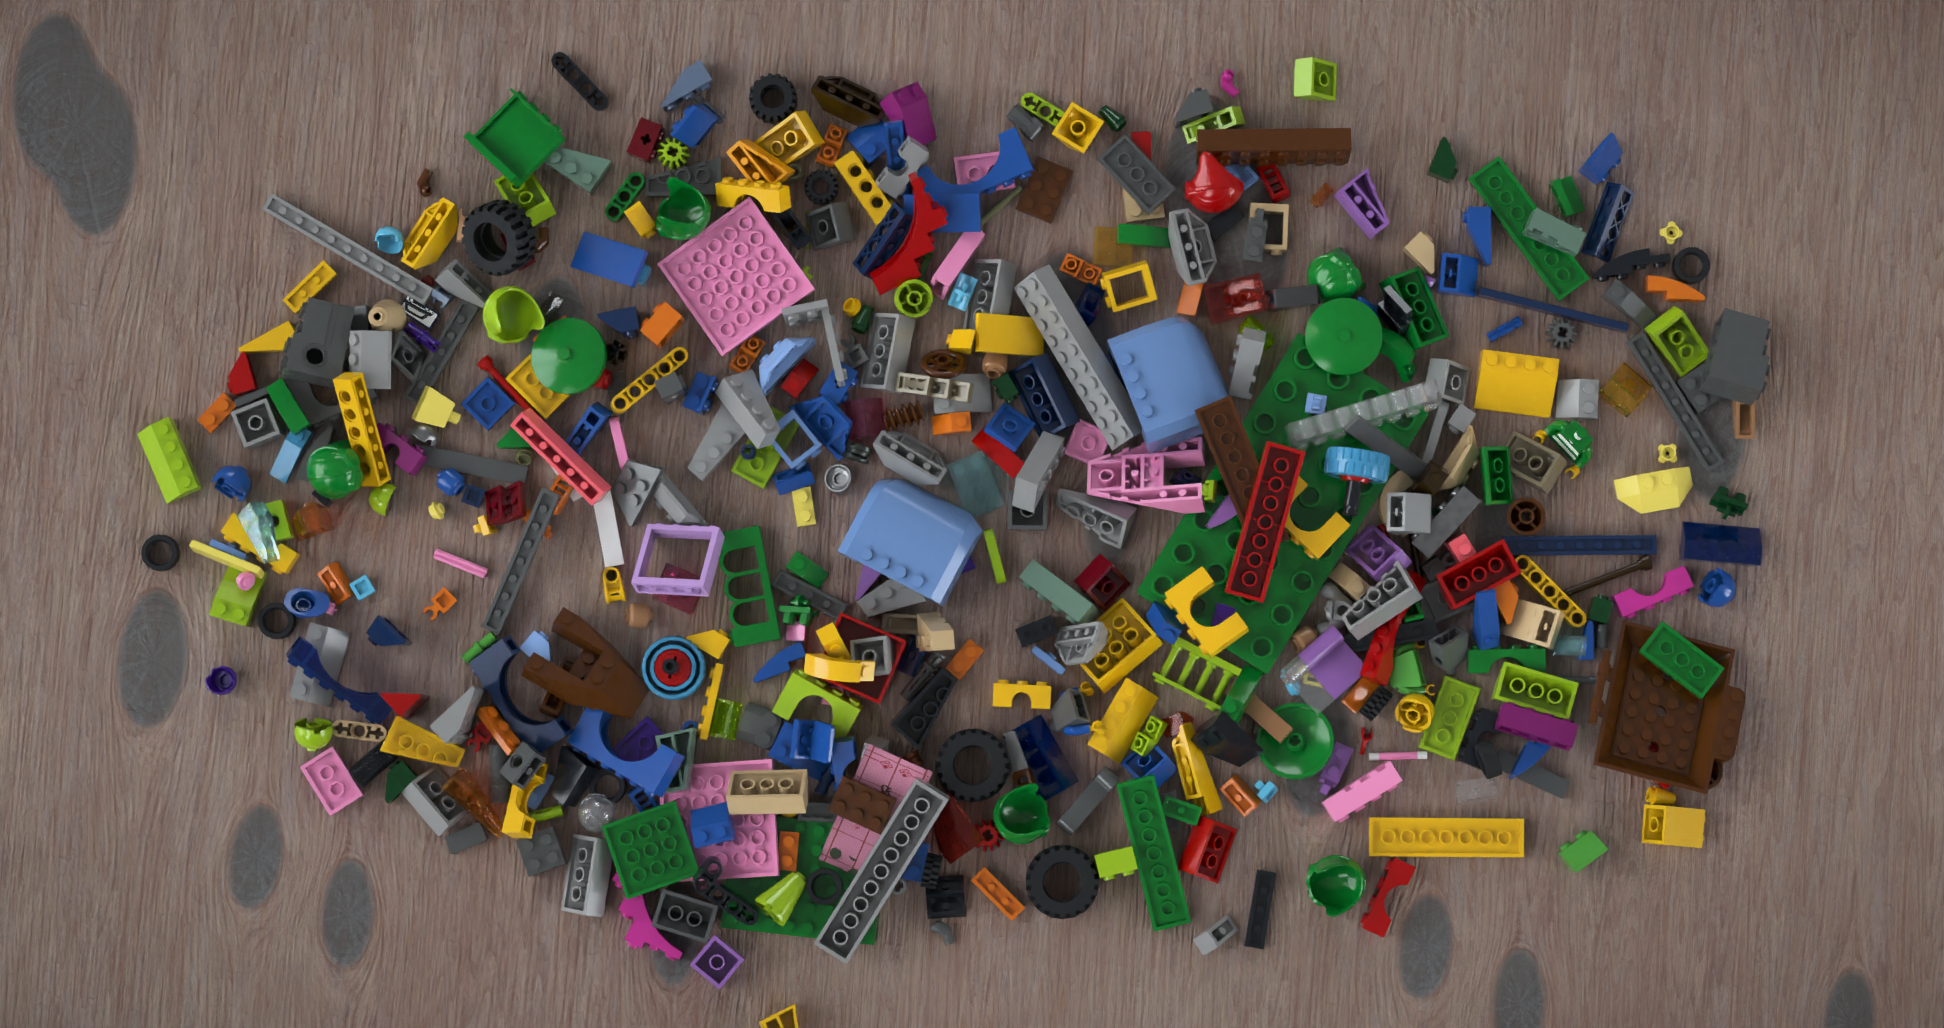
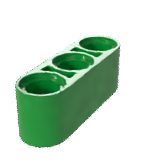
[605,172,645,223]

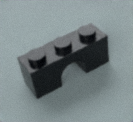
[1457,707,1498,770]

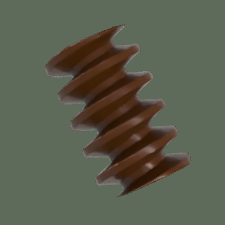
[882,400,924,432]

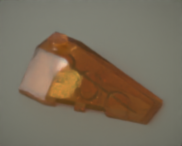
[441,766,504,839]

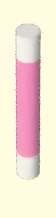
[1369,751,1427,761]

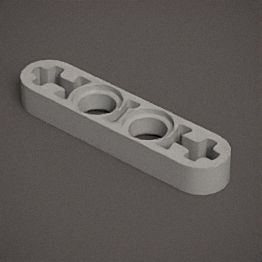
[1421,400,1449,464]

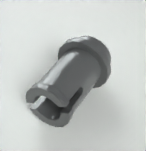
[1594,625,1610,648]

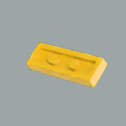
[282,260,338,314]

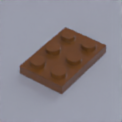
[1016,156,1073,224]
[828,775,897,835]

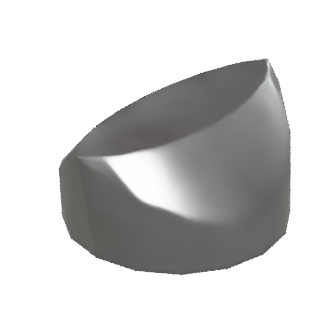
[824,463,852,497]

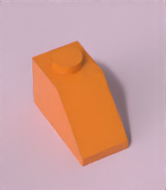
[932,411,971,436]
[1494,580,1519,625]

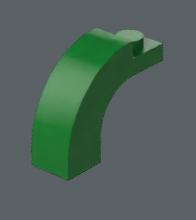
[1379,327,1416,383]

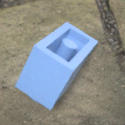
[520,630,553,663]

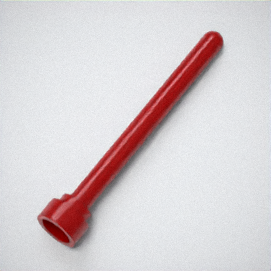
[477,355,546,423]

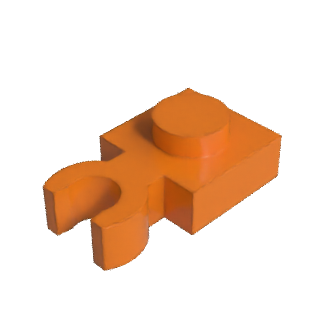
[423,587,458,621]

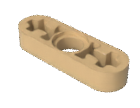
[332,720,388,742]

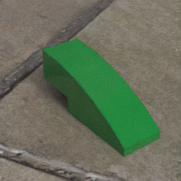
[1116,224,1171,248]
[266,378,311,436]

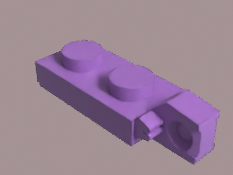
[1319,741,1354,795]

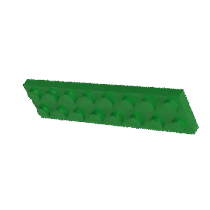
[1468,156,1590,301]
[1116,774,1191,932]

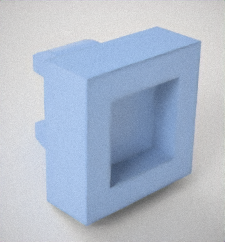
[1304,393,1327,416]

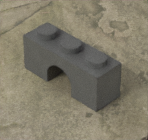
[654,372,688,405]

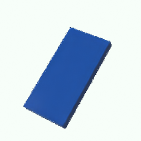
[904,193,981,232]
[570,231,648,288]

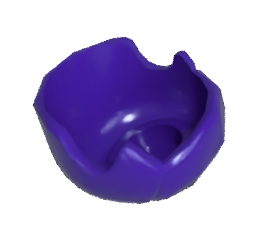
[205,666,237,695]

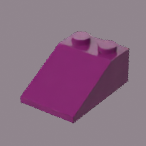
[880,82,937,145]

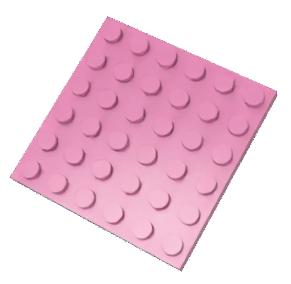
[658,197,816,357]
[660,759,780,882]

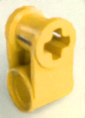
[603,567,626,604]

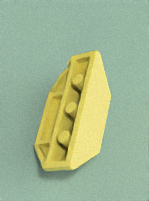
[1613,467,1693,514]

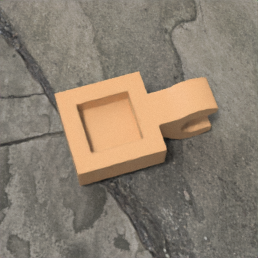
[456,208,472,243]

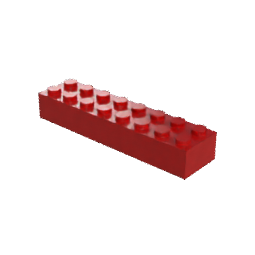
[1224,441,1305,603]

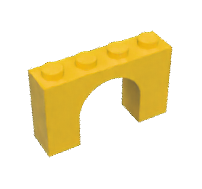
[1285,476,1350,560]
[1164,566,1249,658]

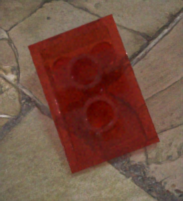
[1203,273,1268,325]
[933,793,984,864]

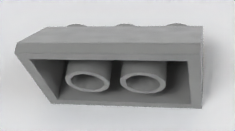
[348,330,392,389]
[401,765,473,837]

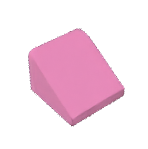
[786,621,806,642]

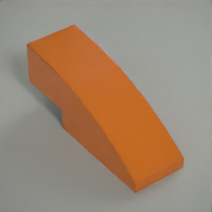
[1644,275,1705,303]

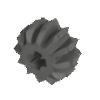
[1545,317,1578,350]

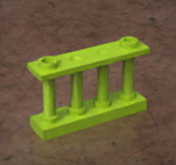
[1151,637,1242,712]

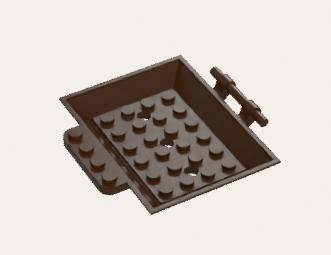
[1589,620,1746,795]

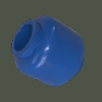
[437,468,465,496]

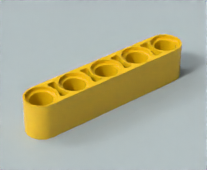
[610,347,688,414]
[1514,555,1586,628]

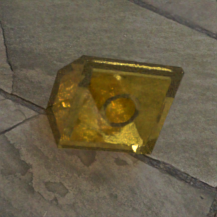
[1598,362,1653,418]

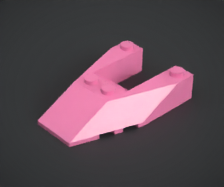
[1087,437,1205,514]

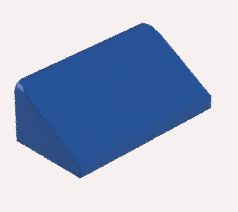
[773,462,815,495]

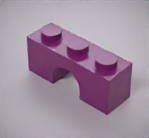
[377,422,428,476]

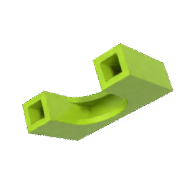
[772,668,863,738]

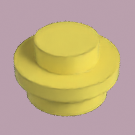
[428,501,445,520]

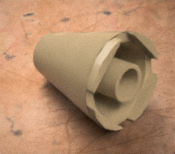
[368,299,407,334]

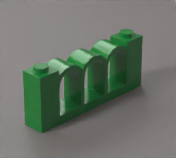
[719,525,781,648]

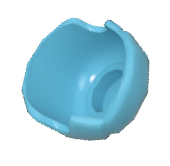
[375,226,404,254]

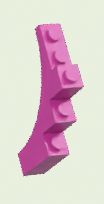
[612,871,684,961]

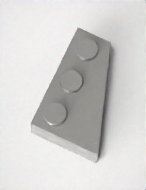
[1228,327,1266,400]

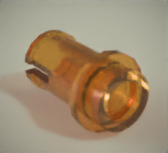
[1309,183,1333,208]

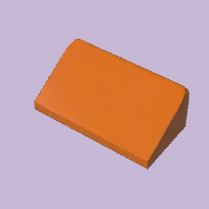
[1176,281,1204,318]
[317,562,355,606]
[1341,676,1379,714]
[1219,773,1261,817]

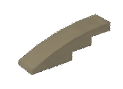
[895,372,974,403]

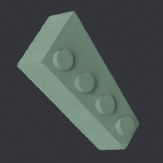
[1019,559,1099,625]

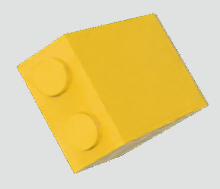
[1641,804,1705,848]

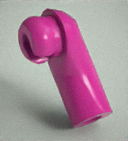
[1221,69,1240,98]

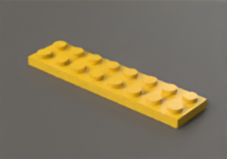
[1369,817,1524,857]

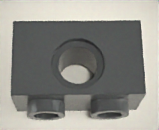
[499,741,547,790]

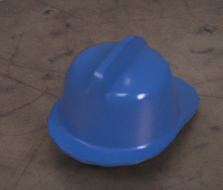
[284,588,330,619]

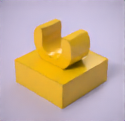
[473,515,498,536]

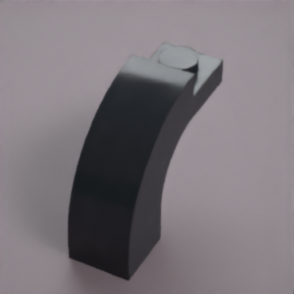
[769,208,813,250]

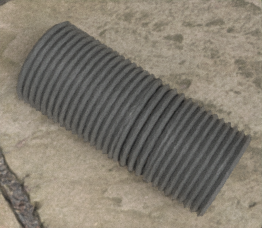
[489,745,513,803]

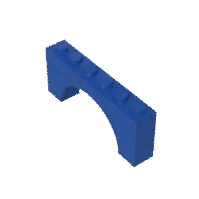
[917,127,1035,195]
[567,707,685,797]

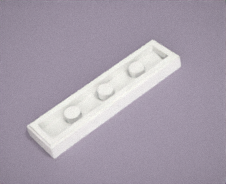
[594,490,625,568]

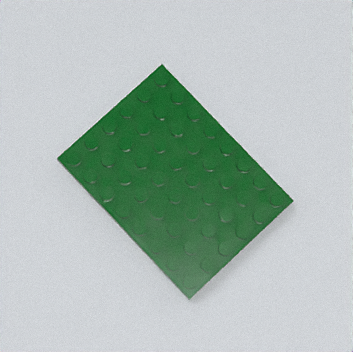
[720,817,878,945]

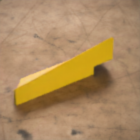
[1172,722,1223,816]

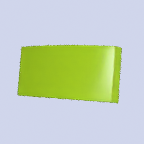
[1201,480,1218,503]
[1130,715,1168,757]

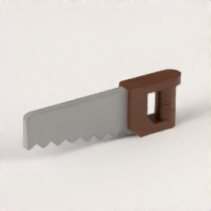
[1003,731,1036,788]

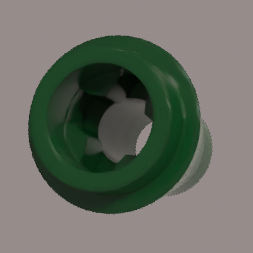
[1099,105,1127,132]
[851,305,874,335]

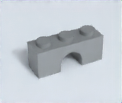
[875,135,929,199]

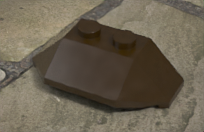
[811,75,885,127]

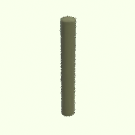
[981,185,1023,226]

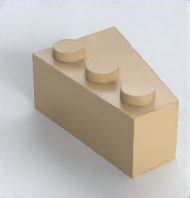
[916,612,955,652]

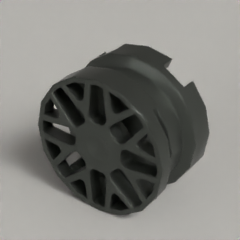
[843,441,873,465]

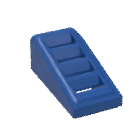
[1577,621,1595,660]
[627,786,659,812]

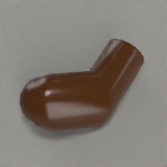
[417,168,433,197]
[534,227,549,253]

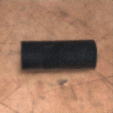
[348,737,400,788]

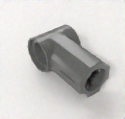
[1006,104,1045,142]

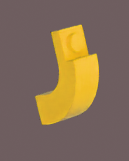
[804,653,875,683]

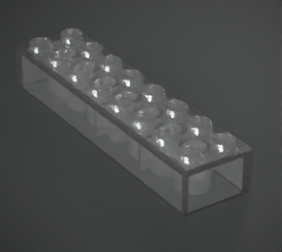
[1284,379,1442,450]

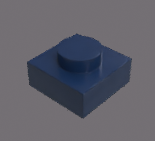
[461,484,486,509]

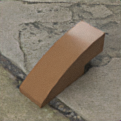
[1732,400,1755,439]

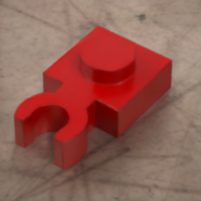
[466,721,493,753]

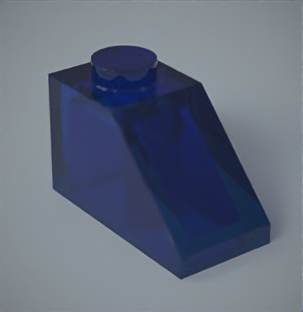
[1075,282,1105,327]

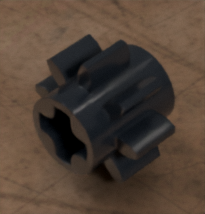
[606,340,628,365]

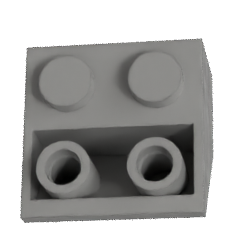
[1386,492,1431,534]

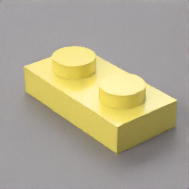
[792,486,816,527]

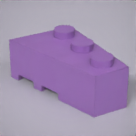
[1334,168,1389,240]

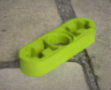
[1021,93,1065,128]
[983,529,1006,584]

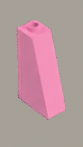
[929,230,985,300]

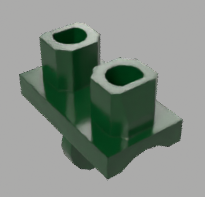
[1709,486,1748,520]

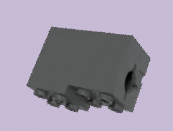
[279,297,354,389]
[1699,308,1771,405]

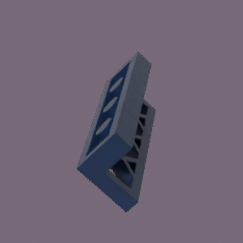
[1581,182,1635,263]
[852,202,913,279]

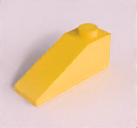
[624,201,657,239]
[238,320,295,354]
[946,329,976,356]

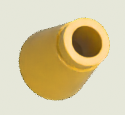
[1645,786,1676,805]

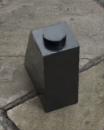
[551,745,598,807]

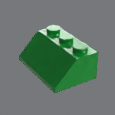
[1479,446,1513,506]

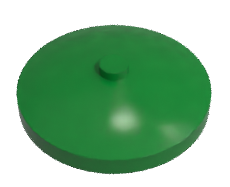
[1305,298,1383,375]
[531,318,607,395]
[1256,703,1334,780]

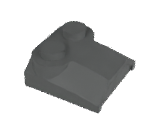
[735,702,784,751]

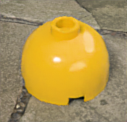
[1395,693,1435,733]

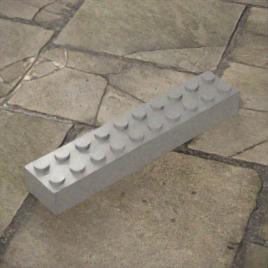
[1013,264,1142,451]
[814,776,950,964]

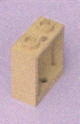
[1249,203,1289,255]

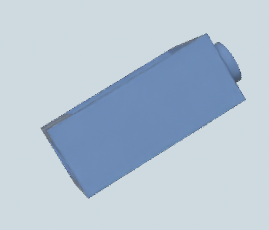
[772,410,822,471]

